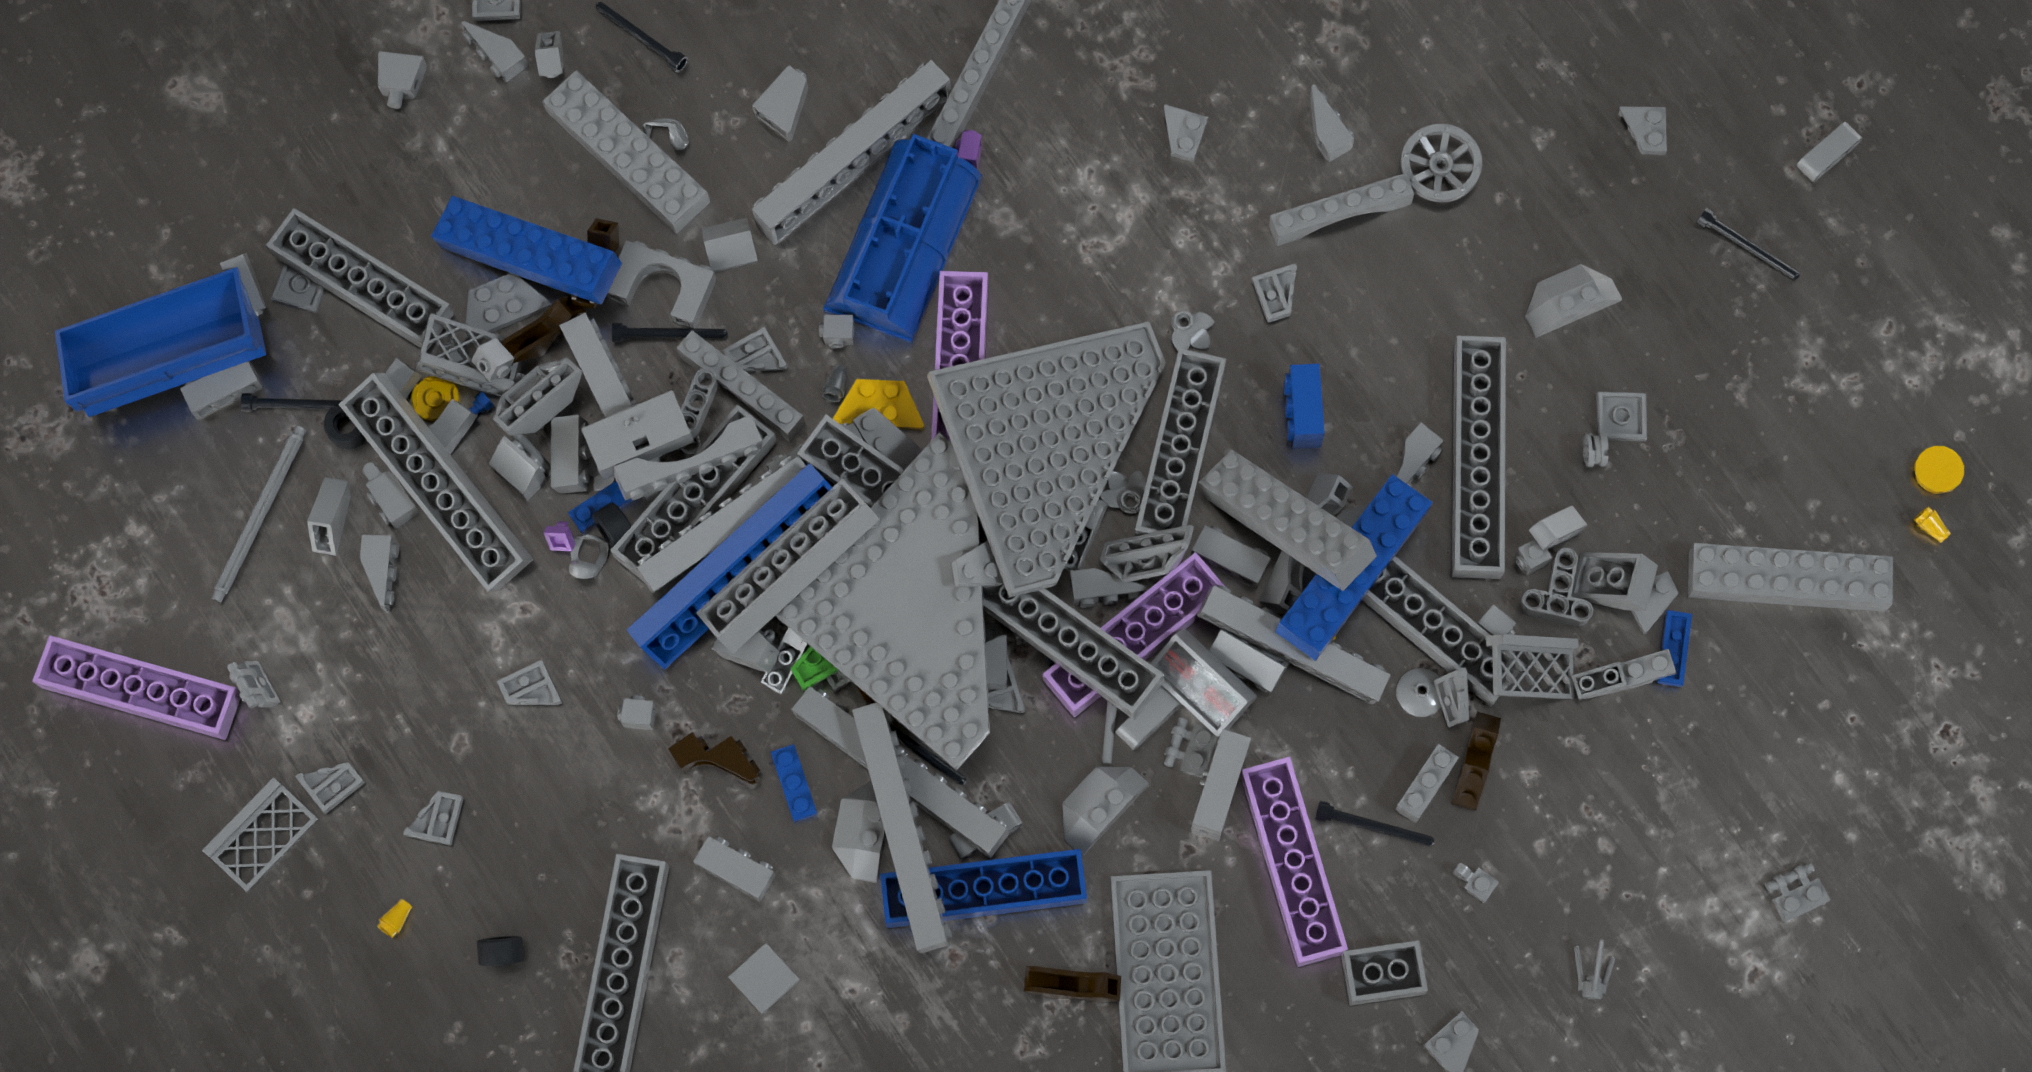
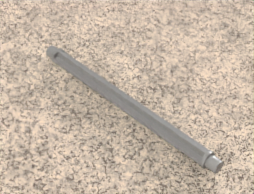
[211,425,306,603]

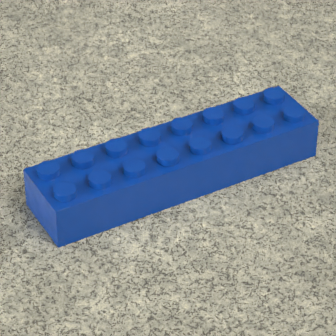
[431,196,622,305]
[1276,474,1433,661]
[880,849,1087,928]

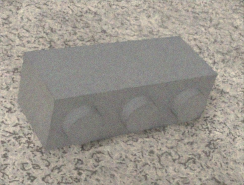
[180,361,263,420]
[551,415,590,494]
[1191,525,1271,589]
[1209,629,1289,692]
[1395,744,1459,824]
[693,836,775,902]

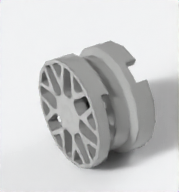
[1583,433,1608,467]

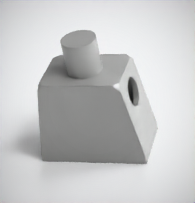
[378,51,427,109]

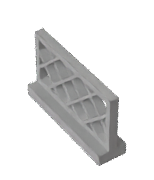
[414,314,518,397]
[1486,634,1579,699]
[202,777,318,892]

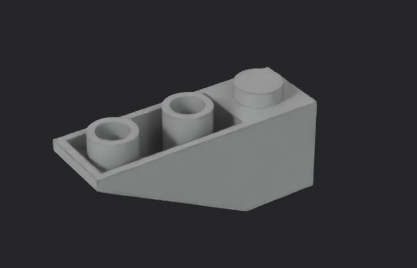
[461,21,529,83]
[1310,84,1355,162]
[1064,499,1109,572]
[360,535,399,613]
[1070,568,1147,608]
[761,628,810,694]

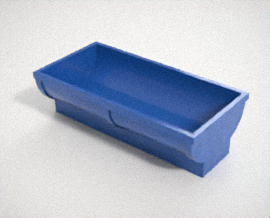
[823,134,982,344]
[55,267,266,417]

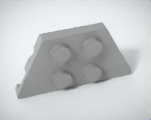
[464,273,551,341]
[985,622,1025,713]

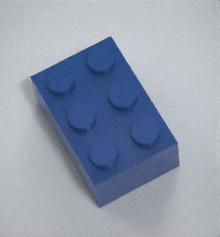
[1283,364,1325,449]

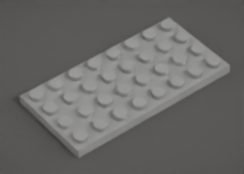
[1111,870,1226,1072]

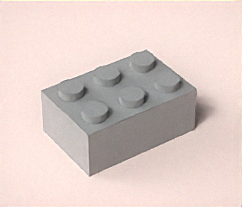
[1341,940,1428,1006]

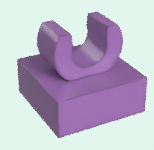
[543,521,576,551]

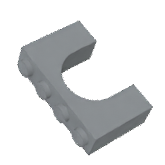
[606,240,717,328]
[385,358,478,454]

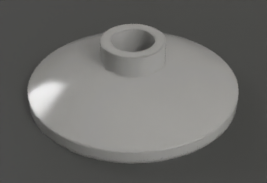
[1396,668,1442,717]

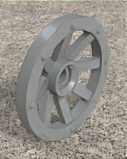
[1400,124,1482,202]

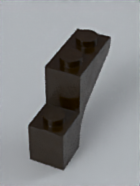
[571,218,619,309]
[501,295,586,363]
[1452,711,1501,810]
[668,732,761,785]
[1024,966,1122,1002]

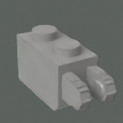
[363,462,420,529]

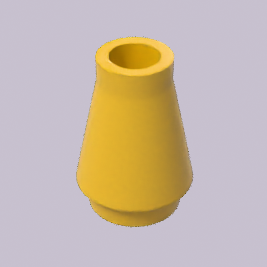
[1914,506,1951,543]
[377,899,412,938]

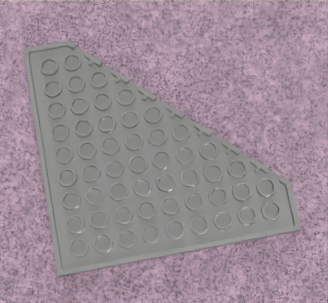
[927,322,1166,598]
[775,433,990,771]

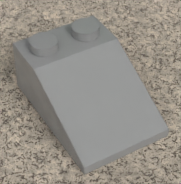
[1571,552,1658,611]

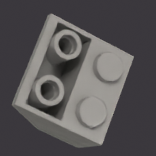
[489,436,547,501]

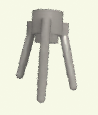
[1574,939,1615,1000]

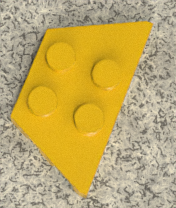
[833,379,925,431]

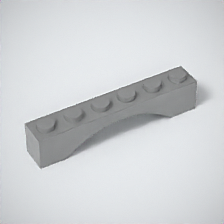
[1269,173,1414,246]
[677,331,805,442]
[614,415,763,500]
[1337,423,1444,528]
[1259,472,1353,614]

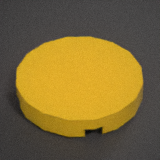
[411,376,460,423]
[1914,446,1964,494]

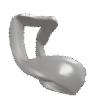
[642,118,689,151]
[569,534,609,579]

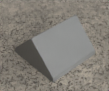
[701,217,758,273]

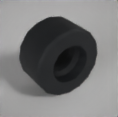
[323,404,367,450]
[592,502,635,548]
[477,936,524,966]

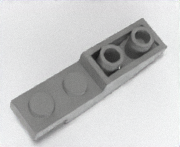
[1572,649,1676,700]

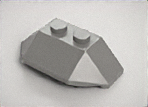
[1525,264,1622,338]
[493,357,583,435]
[1100,525,1194,583]
[1062,767,1150,857]
[832,781,886,883]

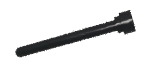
[596,2,688,73]
[1696,208,1800,280]
[612,323,728,342]
[241,393,343,412]
[890,724,967,785]
[1315,800,1434,846]

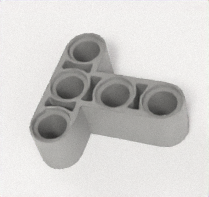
[1519,548,1593,627]

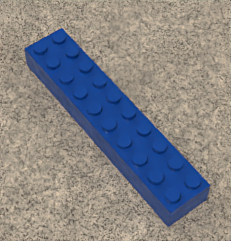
[626,463,832,670]

